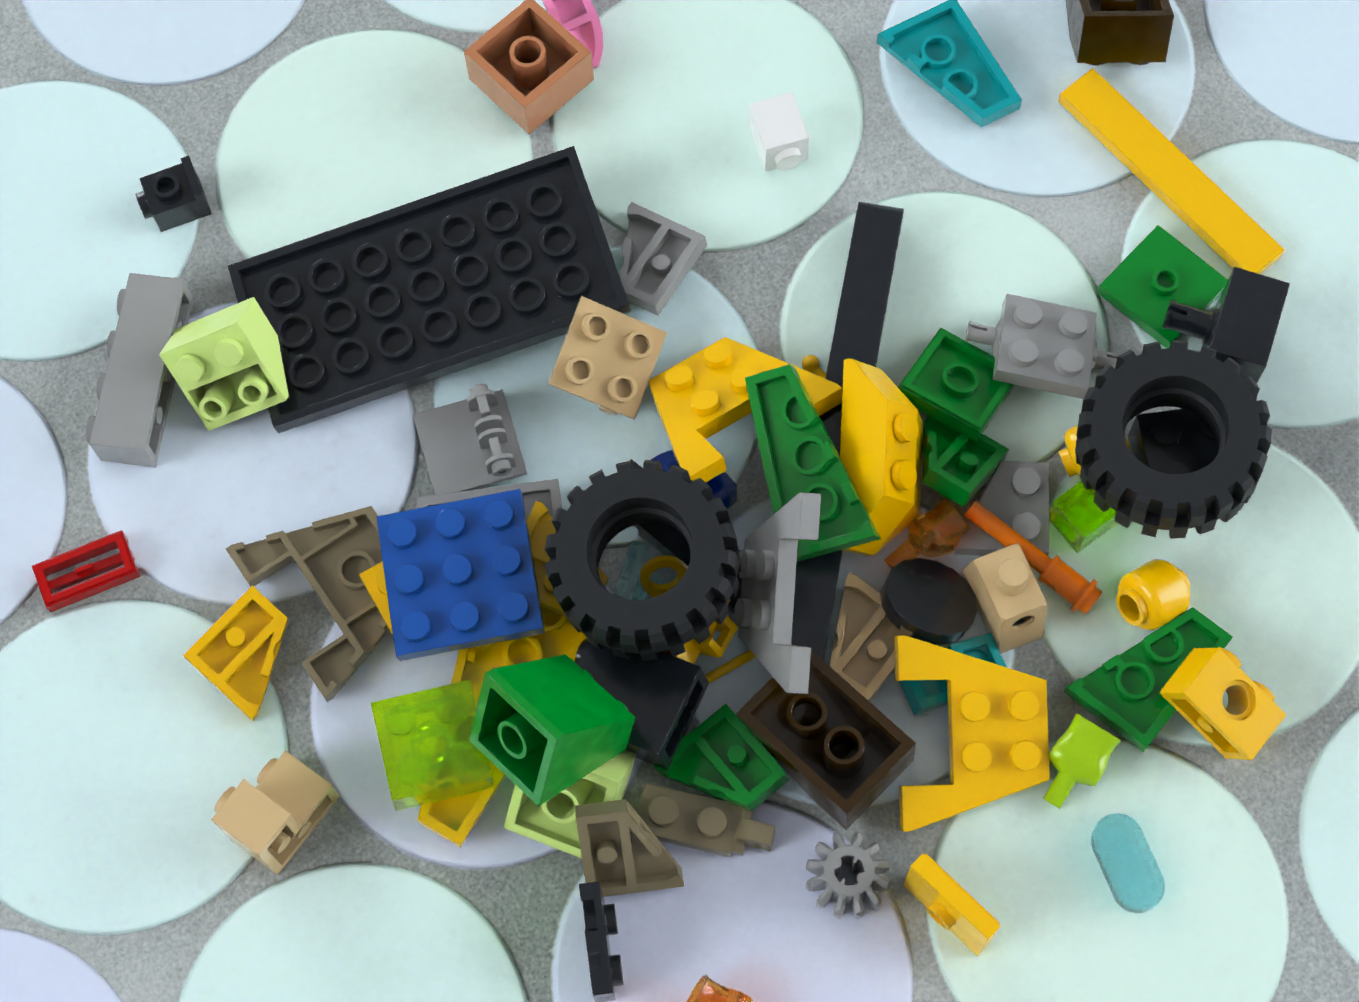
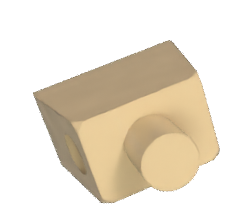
[961,543,1047,654]

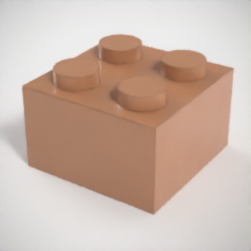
[464,0,594,134]

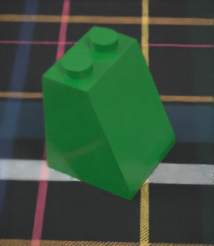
[469,654,636,807]

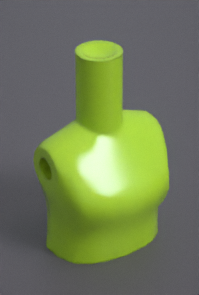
[1043,713,1121,809]

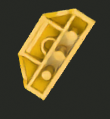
[840,359,923,556]

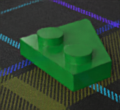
[922,414,1009,507]
[653,703,790,812]

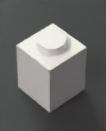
[749,92,809,171]

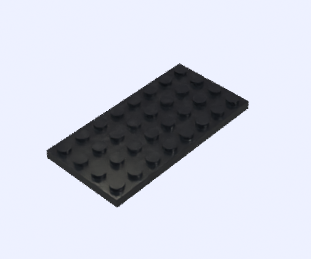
[228,146,631,433]

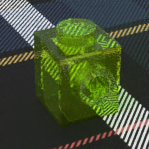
[1049,480,1118,553]

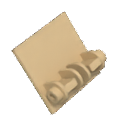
[548,296,667,420]

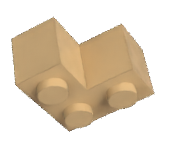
[211,750,340,875]

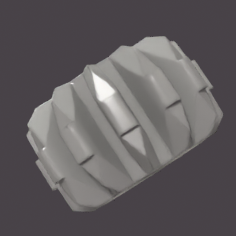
[806,832,891,919]

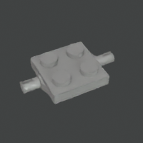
[965,294,1121,399]

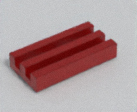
[32,530,141,613]

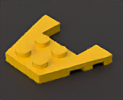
[648,337,843,483]
[894,635,1050,832]

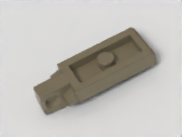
[637,783,776,857]

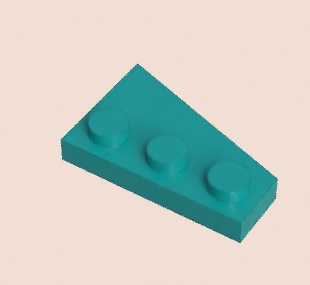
[877,0,1022,127]

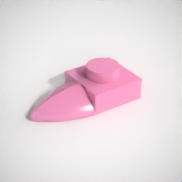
[542,0,603,68]

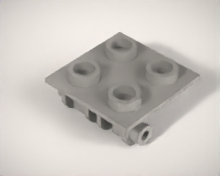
[413,384,527,495]

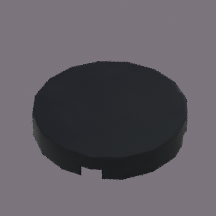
[880,558,978,645]

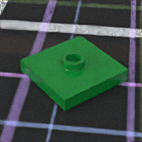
[1097,225,1228,349]
[898,327,1015,442]

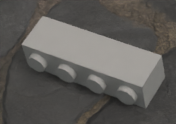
[86,273,194,467]

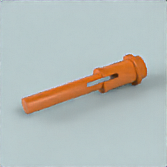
[964,500,1102,614]

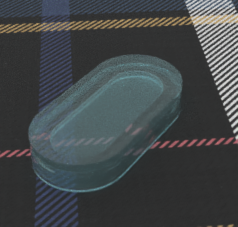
[1091,813,1165,913]

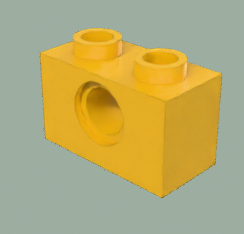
[1159,647,1286,760]

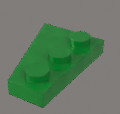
[1064,607,1233,752]

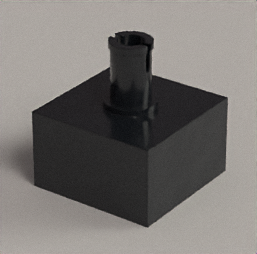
[1162,267,1290,384]

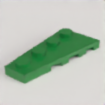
[745,364,881,562]

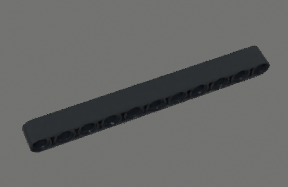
[791,201,904,660]

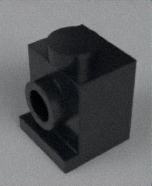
[135,155,212,232]

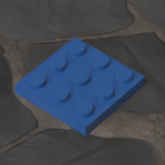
[376,489,545,661]

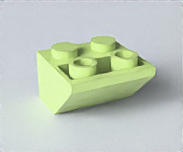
[159,297,289,431]

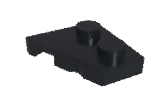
[579,881,624,1002]

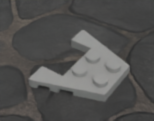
[734,492,821,694]

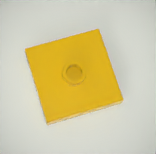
[903,853,1001,956]

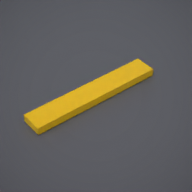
[1058,68,1285,274]

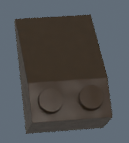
[1066,0,1174,66]
[736,645,916,830]

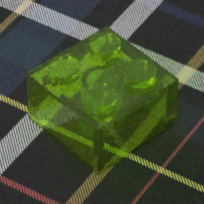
[371,680,494,811]

